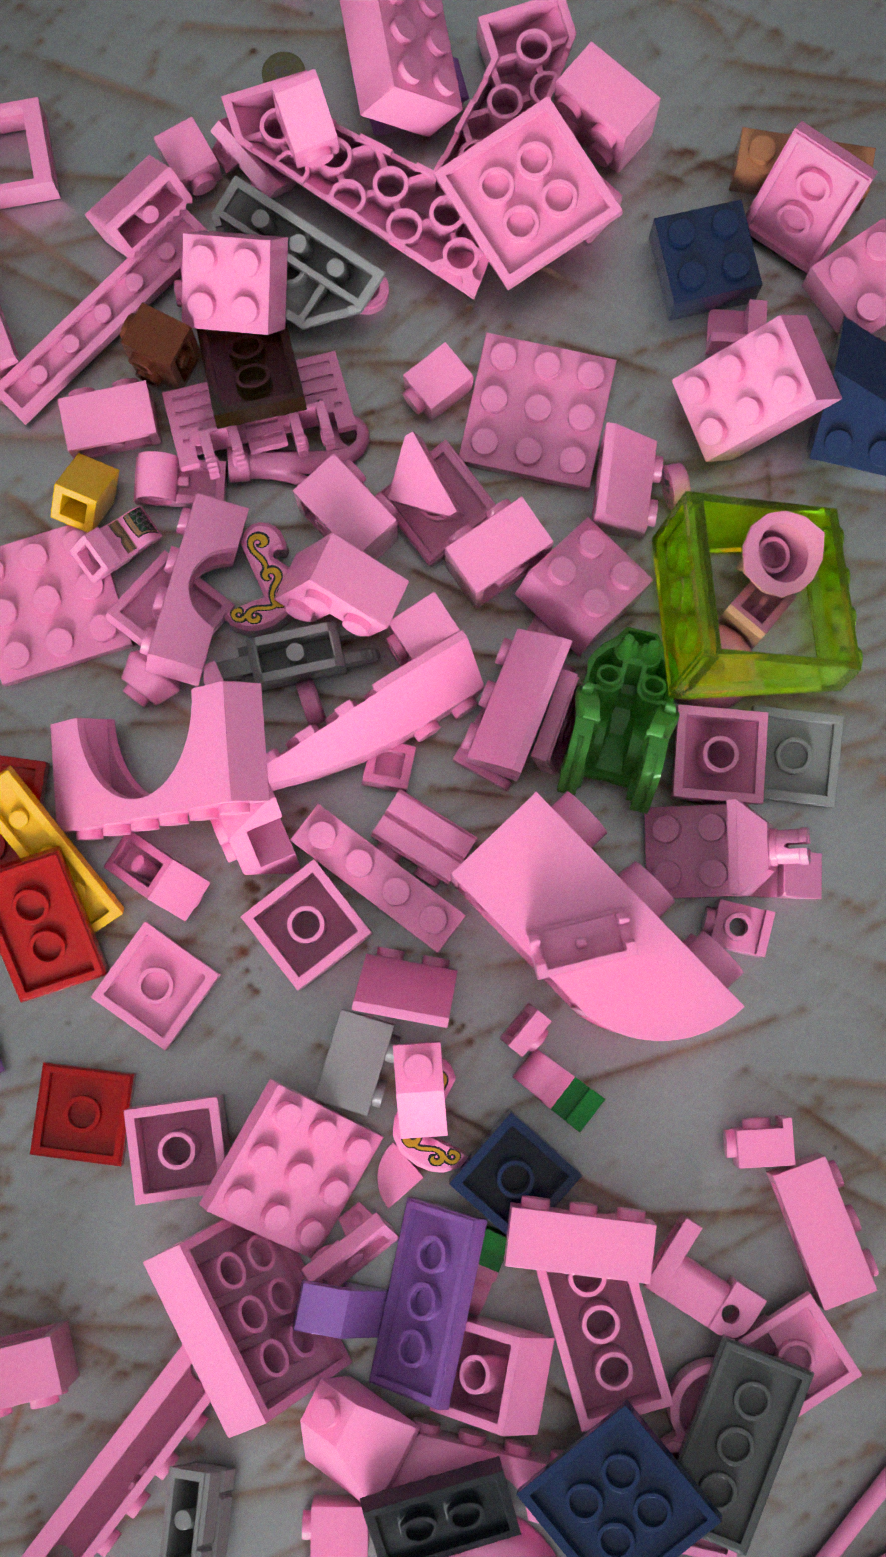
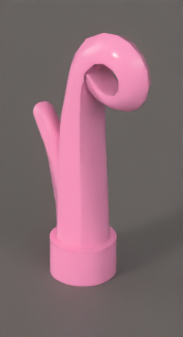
[227,415,369,486]

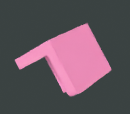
[706,299,768,355]

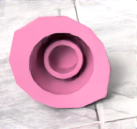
[736,511,825,598]

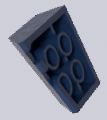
[807,316,886,476]

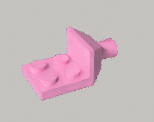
[644,799,811,899]

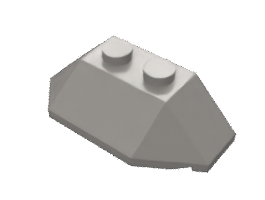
[211,175,386,330]

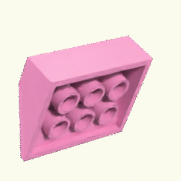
[143,1219,352,1438]

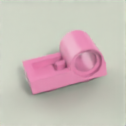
[133,451,228,508]

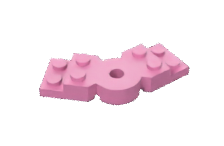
[660,1291,862,1557]

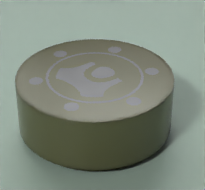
[262,52,305,83]

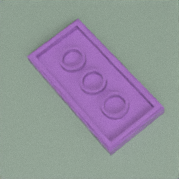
[369,1197,488,1410]

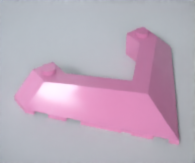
[221,0,577,300]

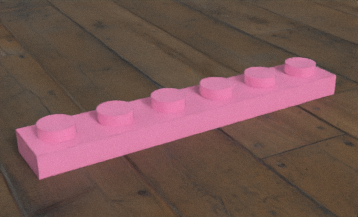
[0,209,208,425]

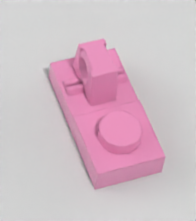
[211,117,297,199]
[301,1202,399,1286]

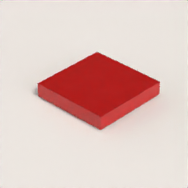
[30,1062,136,1167]

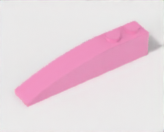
[266,630,485,791]

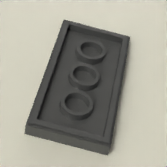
[676,1334,814,1556]

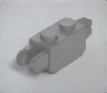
[216,622,381,691]

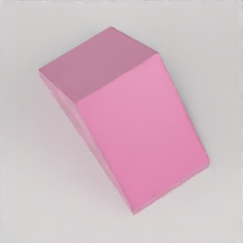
[388,431,465,520]
[717,581,797,650]

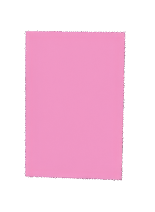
[746,120,878,274]

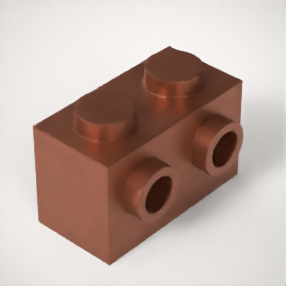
[120,302,202,389]

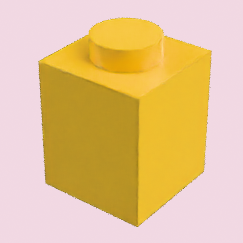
[50,453,120,533]

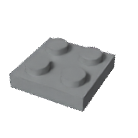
[751,705,844,807]

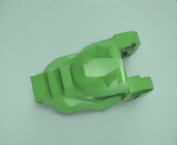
[557,627,680,814]

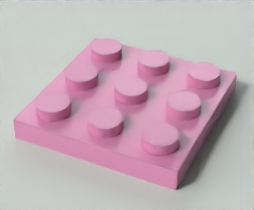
[433,96,623,290]
[459,332,617,492]
[0,525,135,687]
[199,1078,384,1258]

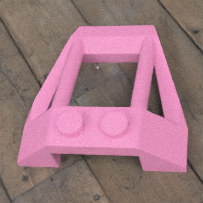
[203,661,301,875]

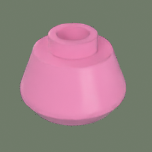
[121,650,180,708]

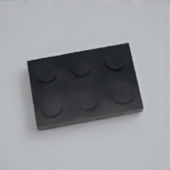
[360,1456,521,1557]

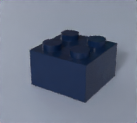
[649,199,763,321]
[449,1109,583,1235]

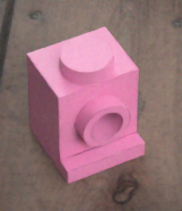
[701,899,776,958]
[723,1115,796,1169]

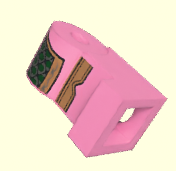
[70,506,162,584]

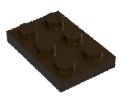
[196,321,307,429]

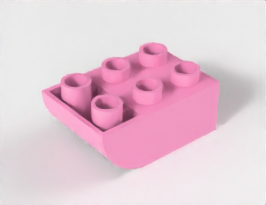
[451,791,745,1041]

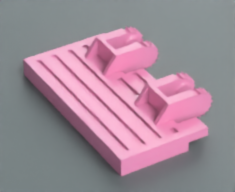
[162,351,357,480]

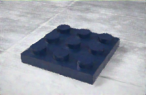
[516,1400,722,1557]

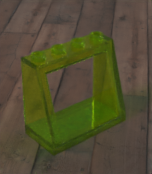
[652,491,863,699]

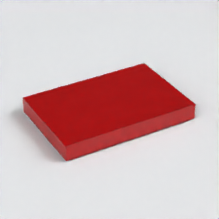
[0,846,109,1003]

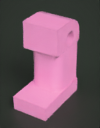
[644,1213,767,1338]

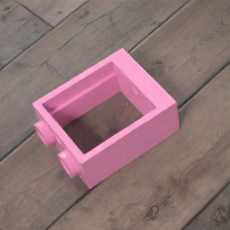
[0,97,61,209]

